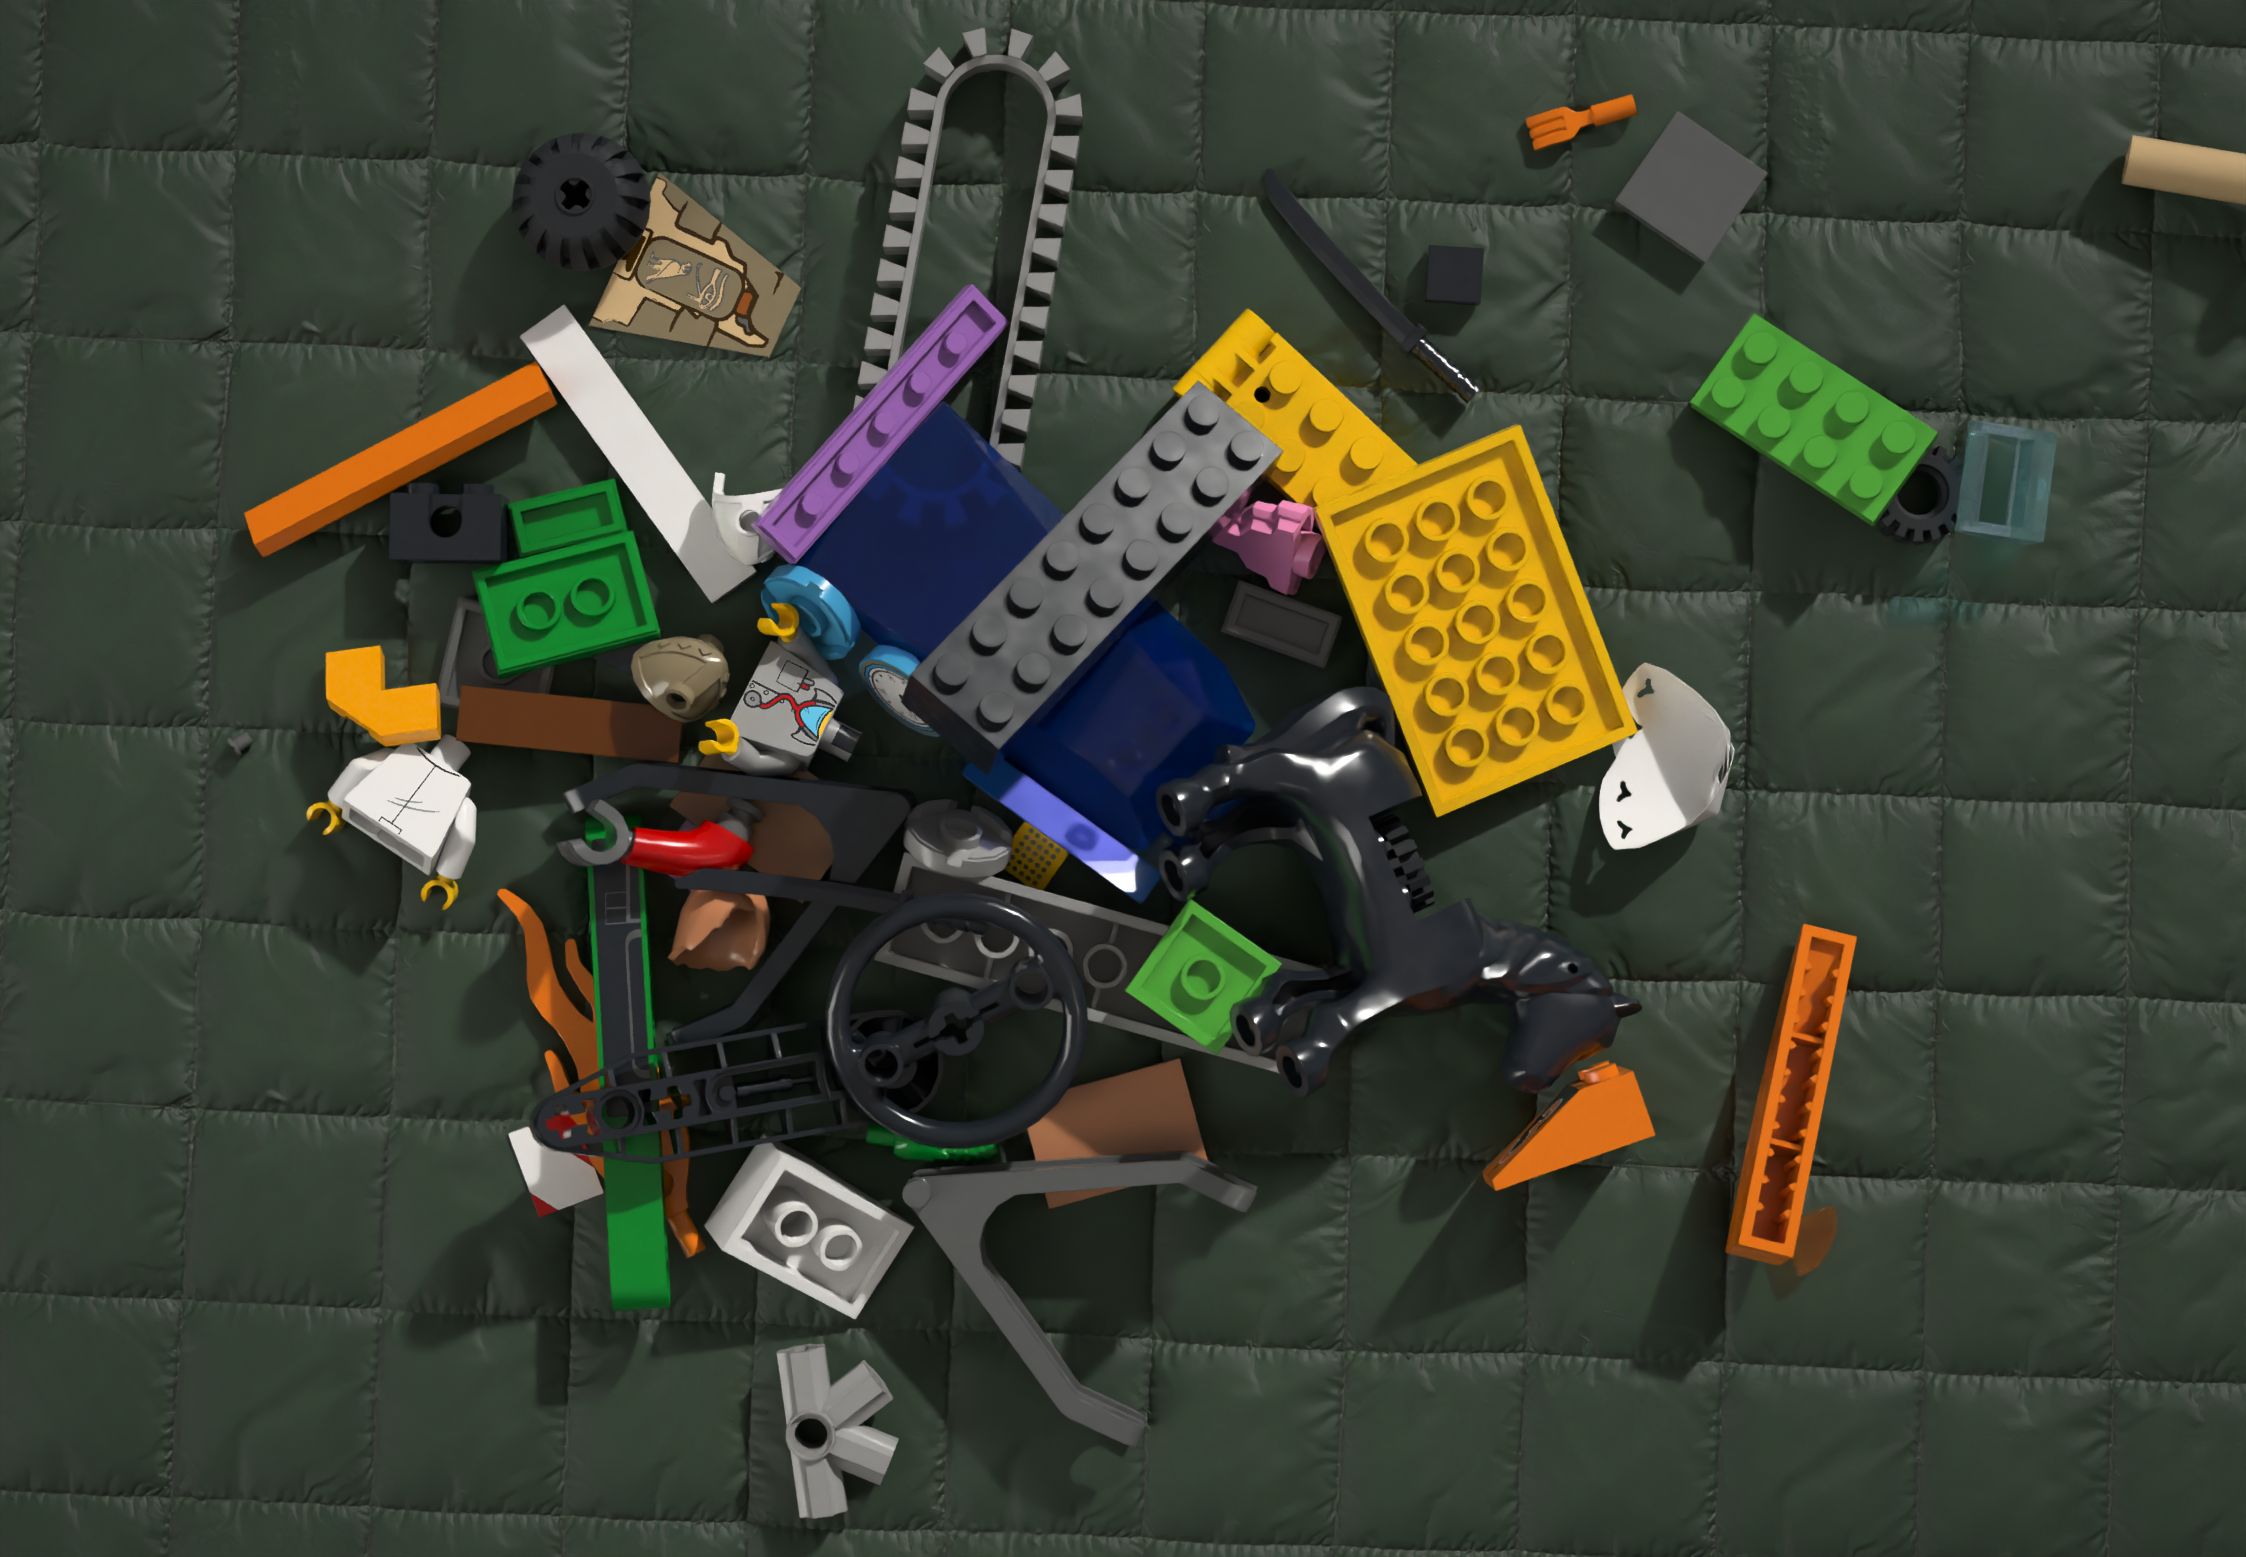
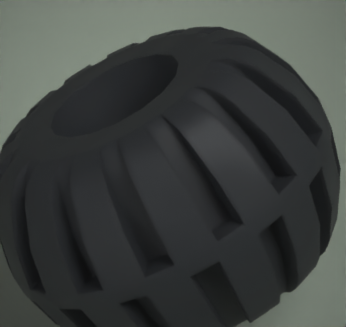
[512,133,651,271]

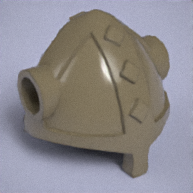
[631,634,730,723]

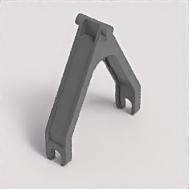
[902,1151,1258,1447]

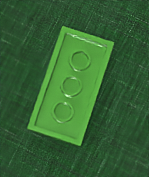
[1690,313,1938,527]

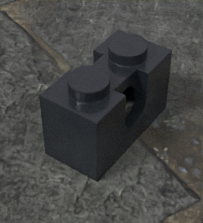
[389,483,509,565]

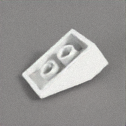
[704,1133,914,1319]

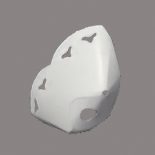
[1599,663,1735,850]

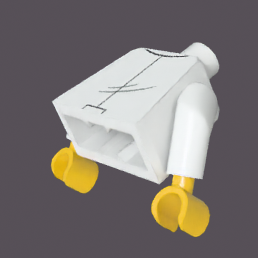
[306,734,477,910]

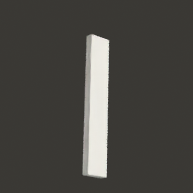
[520,304,758,605]

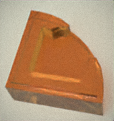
[1791,1205,1837,1276]

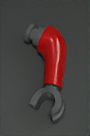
[556,797,765,877]

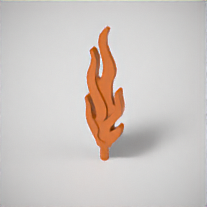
[497,889,706,1258]

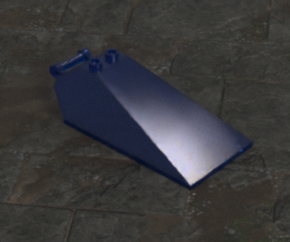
[793,401,1256,851]

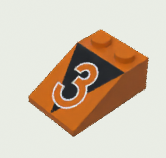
[1482,1060,1655,1191]

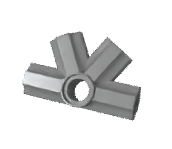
[777,1344,899,1519]

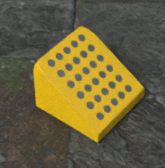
[1005,821,1070,890]

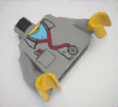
[699,602,862,777]

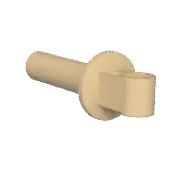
[2121,135,2246,205]

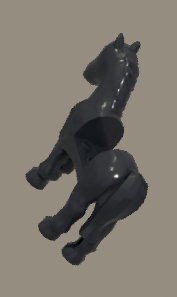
[1155,686,1643,1098]

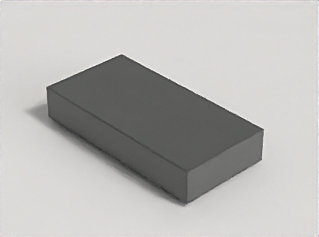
[1220,580,1343,670]

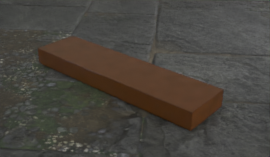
[456,685,682,763]

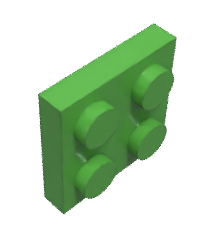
[1125,899,1282,1055]

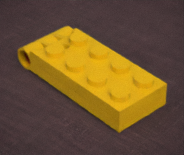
[1171,309,1418,529]

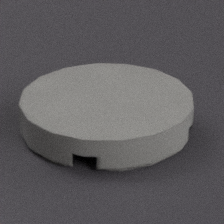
[902,799,1013,878]

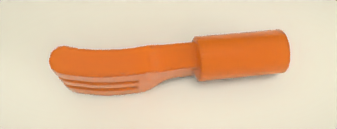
[1525,94,1637,151]

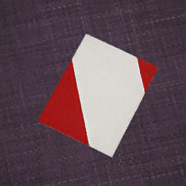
[508,1114,604,1217]

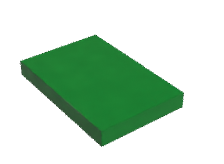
[472,530,662,679]

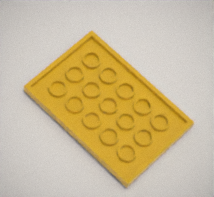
[1312,424,1638,818]

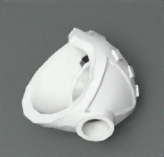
[711,472,782,566]

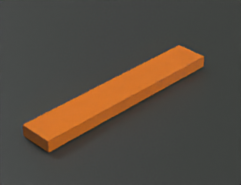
[244,361,557,558]

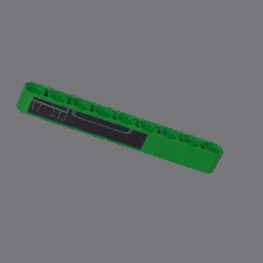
[585,814,670,1311]

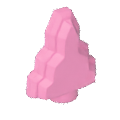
[1212,500,1327,596]

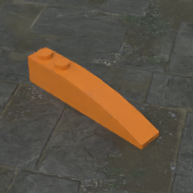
[1725,923,1857,1266]

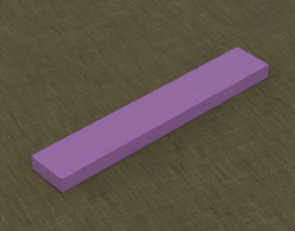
[750,284,1010,564]

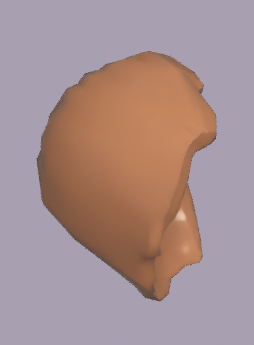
[668,890,771,971]

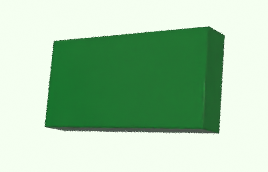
[507,478,629,558]

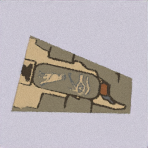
[588,172,801,357]

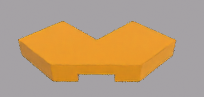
[326,645,441,747]

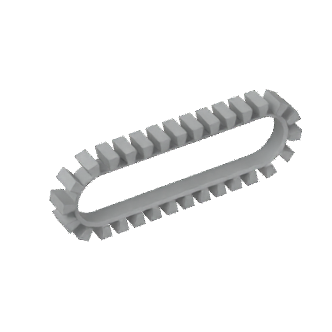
[853,27,1083,531]

